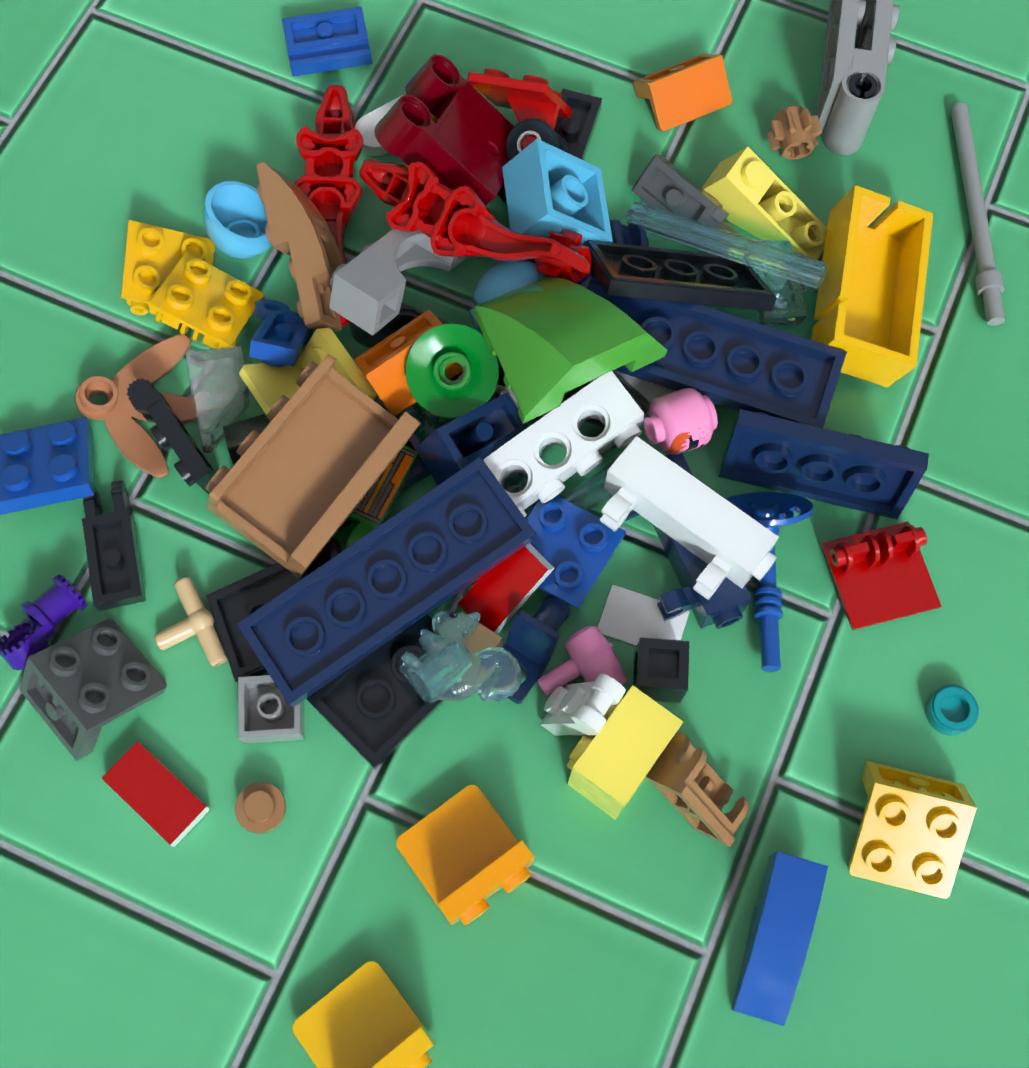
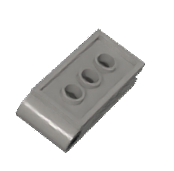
[816,0,900,155]

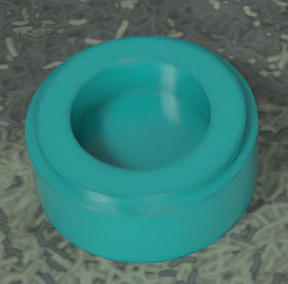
[925,685,979,736]

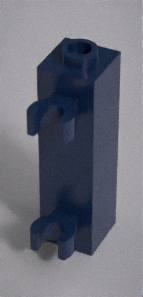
[625,453,752,629]

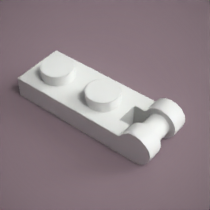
[540,673,626,736]

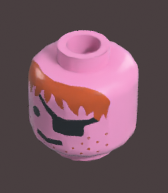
[644,388,718,455]

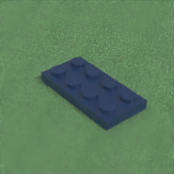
[719,409,929,520]

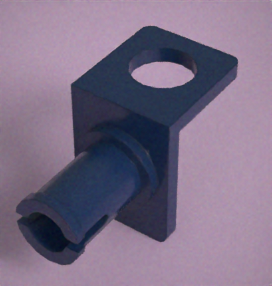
[481,595,571,704]

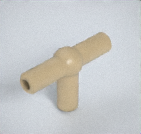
[154,577,227,667]

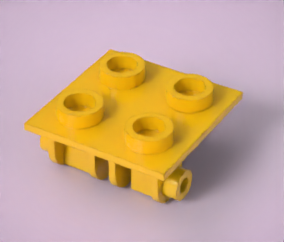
[120,220,215,315]
[148,252,265,354]

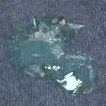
[400,611,522,703]

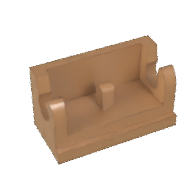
[646,732,749,847]

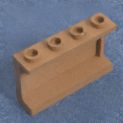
[206,354,420,579]

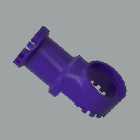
[0,574,88,670]

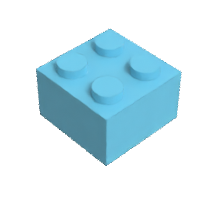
[502,139,613,245]

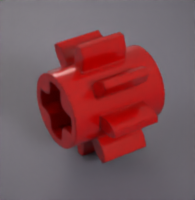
[535,230,591,283]

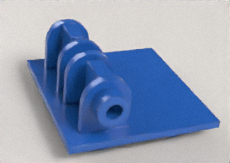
[526,496,626,609]

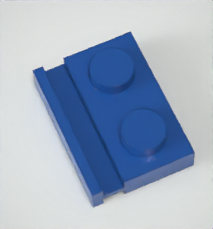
[282,7,372,77]

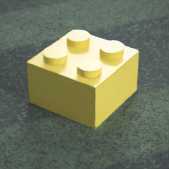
[566,685,683,820]

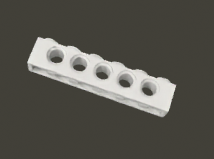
[483,371,644,517]

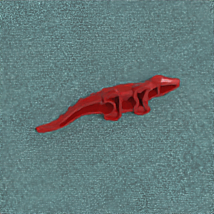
[295,85,364,327]
[359,159,590,274]

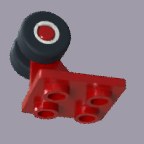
[467,68,572,160]

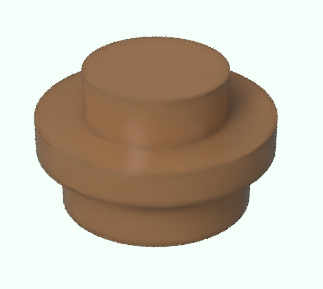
[235,782,286,834]

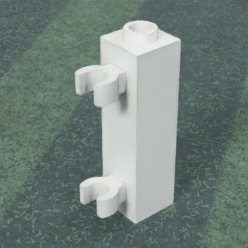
[600,436,779,600]

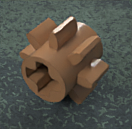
[767,106,822,160]

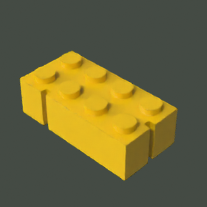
[811,185,933,388]

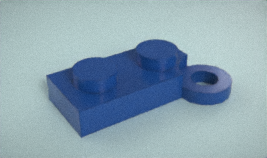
[249,300,314,367]

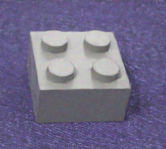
[238,675,305,744]

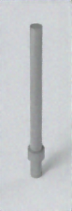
[951,103,1005,326]

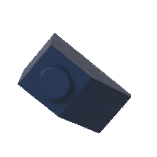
[415,392,529,486]

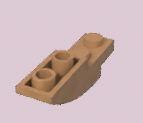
[256,162,343,332]

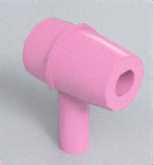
[537,625,628,696]

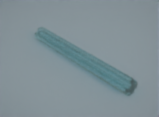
[626,202,827,288]

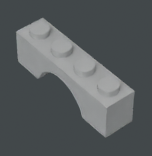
[329,227,468,336]

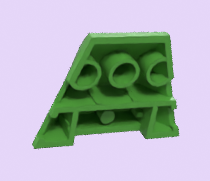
[473,277,668,424]

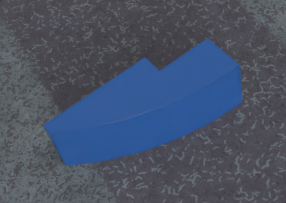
[732,851,828,1026]

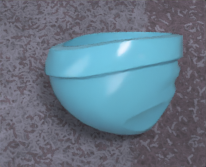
[203,181,272,259]

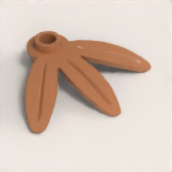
[75,334,211,478]

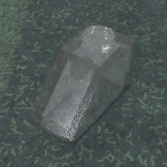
[186,346,253,454]

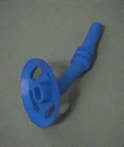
[726,492,813,672]

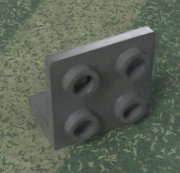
[19,619,167,761]

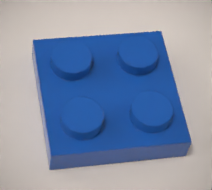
[0,417,94,515]

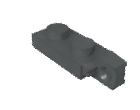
[631,154,742,251]

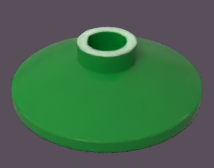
[406,324,499,418]

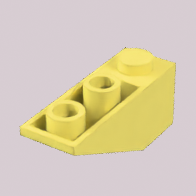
[702,146,827,267]

